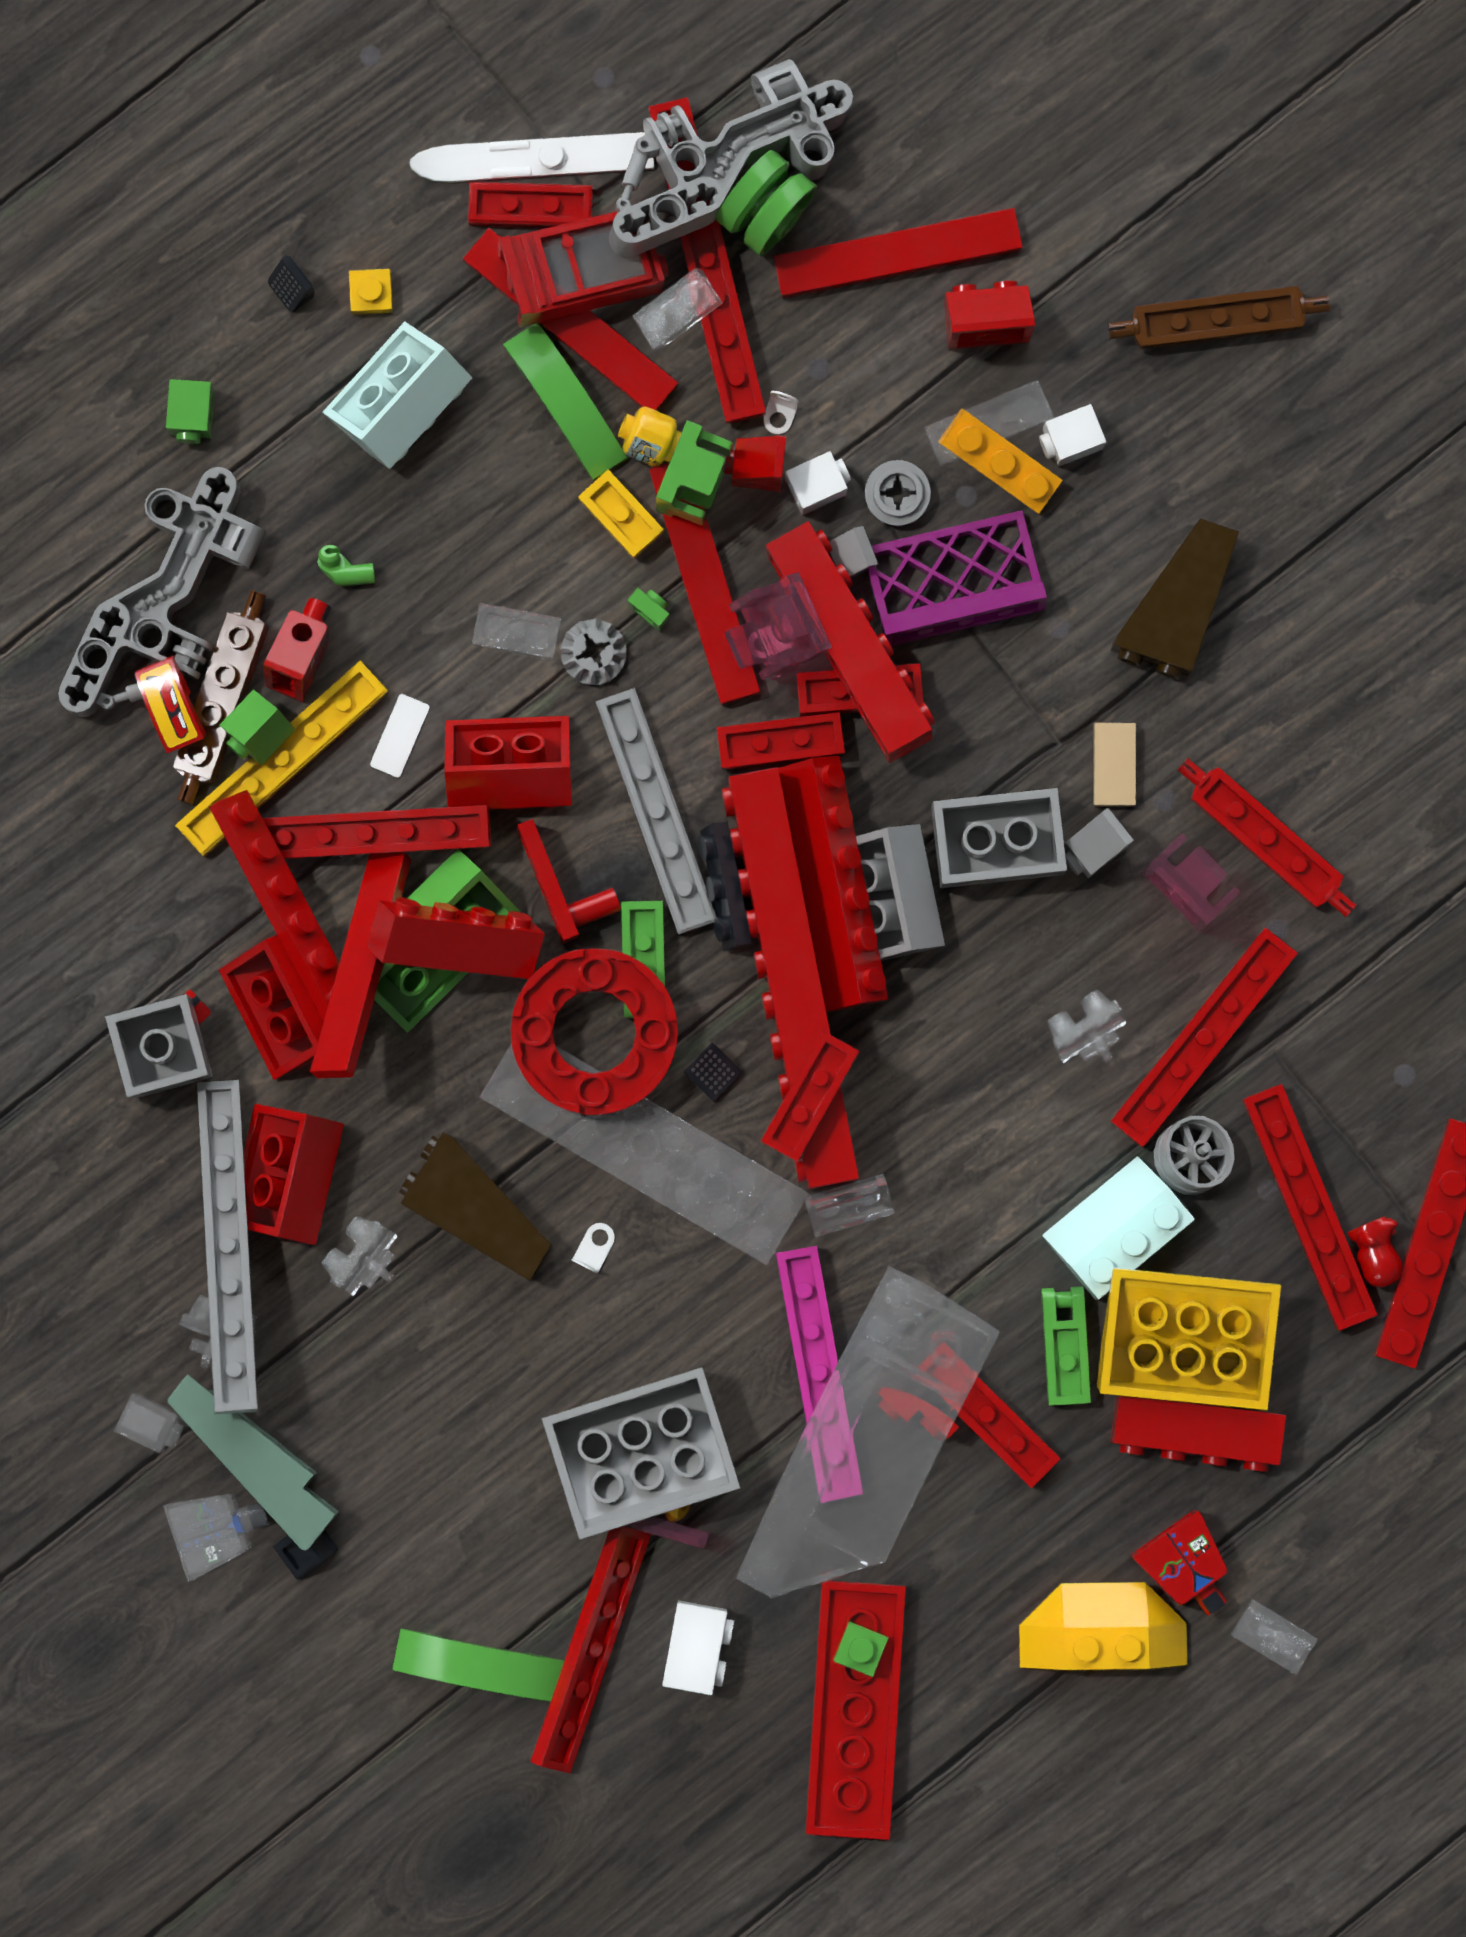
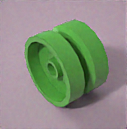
[716,150,817,257]

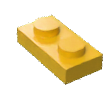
[578,469,664,559]

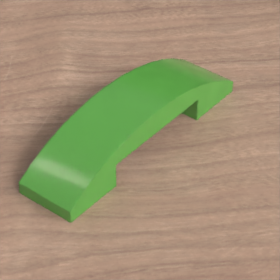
[503,323,627,481]
[393,1628,565,1701]

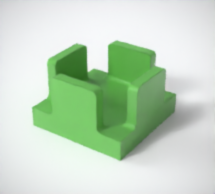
[656,420,733,525]

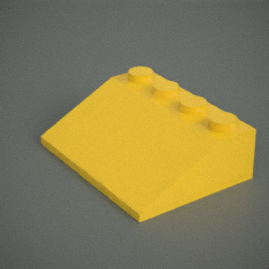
[1097,1268,1281,1410]

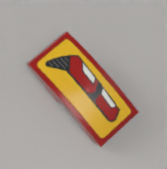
[135,656,207,754]

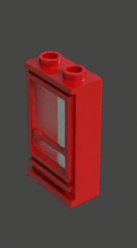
[497,211,669,328]

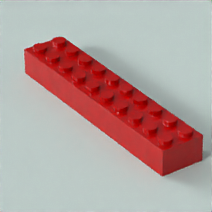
[722,767,859,1190]

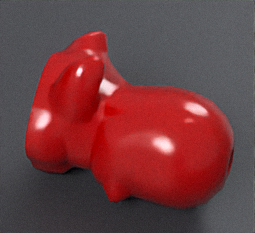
[1348,1216,1403,1288]

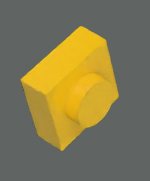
[349,269,393,315]

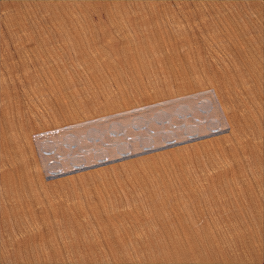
[479,1043,809,1265]

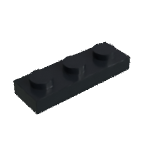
[698,821,752,951]

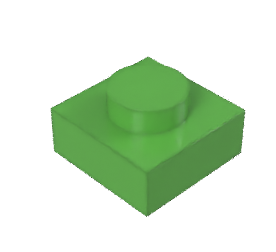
[627,588,670,632]
[833,1621,888,1677]

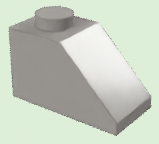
[1064,808,1134,878]

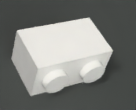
[662,1600,734,1695]

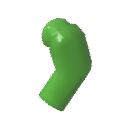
[317,545,375,586]

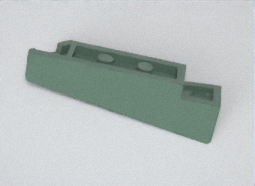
[168,1374,339,1550]

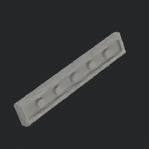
[596,688,716,935]

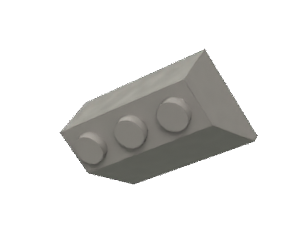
[856,824,945,960]

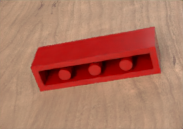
[367,898,545,979]
[1110,1395,1286,1472]

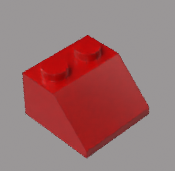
[944,281,1035,349]

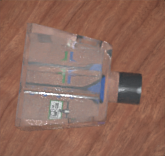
[163,1493,269,1582]

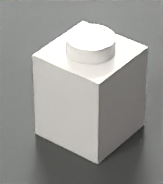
[1039,404,1106,467]
[785,451,851,515]

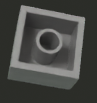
[105,994,213,1099]

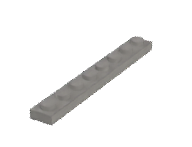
[197,1080,258,1415]

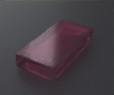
[626,1516,709,1548]

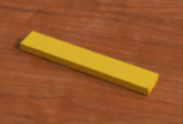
[175,661,389,857]

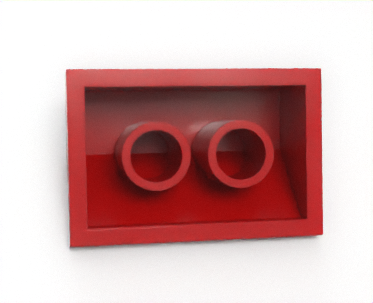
[445,715,572,809]
[219,935,323,1080]
[243,1103,344,1245]

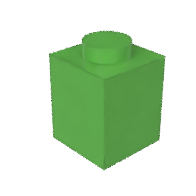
[166,379,215,444]
[219,689,296,766]

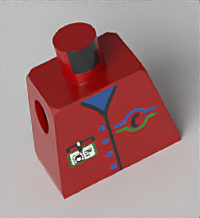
[263,598,331,703]
[1130,1509,1228,1616]

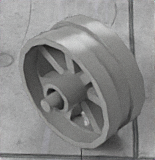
[1154,1116,1235,1195]

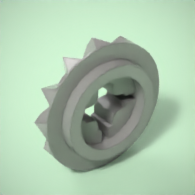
[865,460,931,527]
[560,618,626,685]

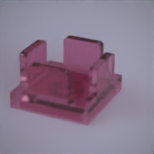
[725,572,832,681]
[1141,833,1241,931]

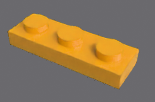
[938,408,1063,514]

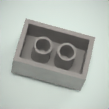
[931,788,1067,888]

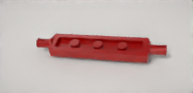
[1177,757,1357,918]

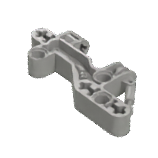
[609,59,853,257]
[58,467,266,717]

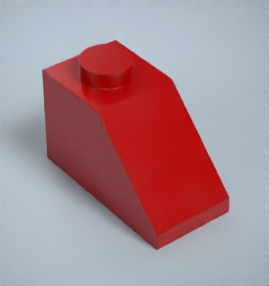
[724,436,786,492]

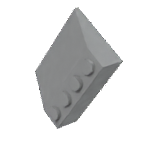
[542,1367,740,1540]

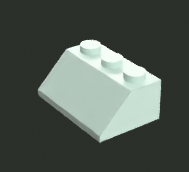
[323,322,472,469]
[1042,1156,1195,1300]

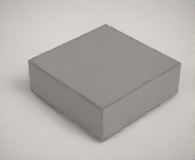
[829,526,878,578]

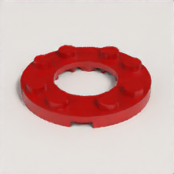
[511,948,678,1115]

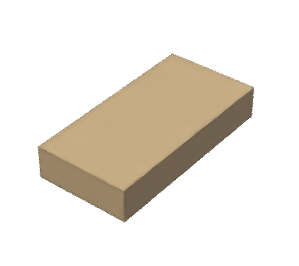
[1093,723,1136,807]

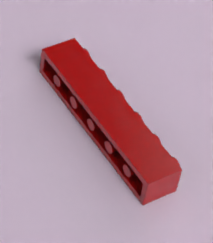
[766,521,935,764]
[778,756,889,1012]

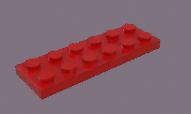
[805,1580,906,1840]

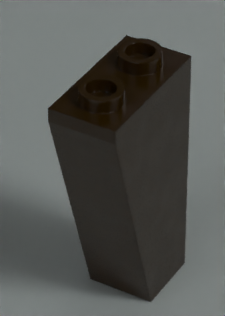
[1110,518,1239,680]
[399,1132,552,1281]

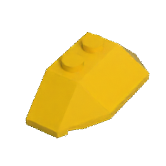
[1019,1582,1187,1670]

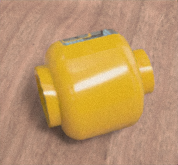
[618,406,682,467]

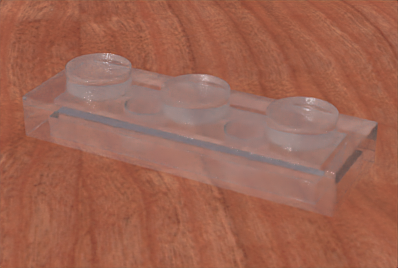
[924,380,1054,467]

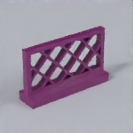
[867,510,1047,646]

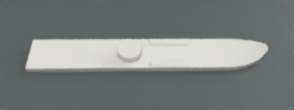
[410,132,654,183]

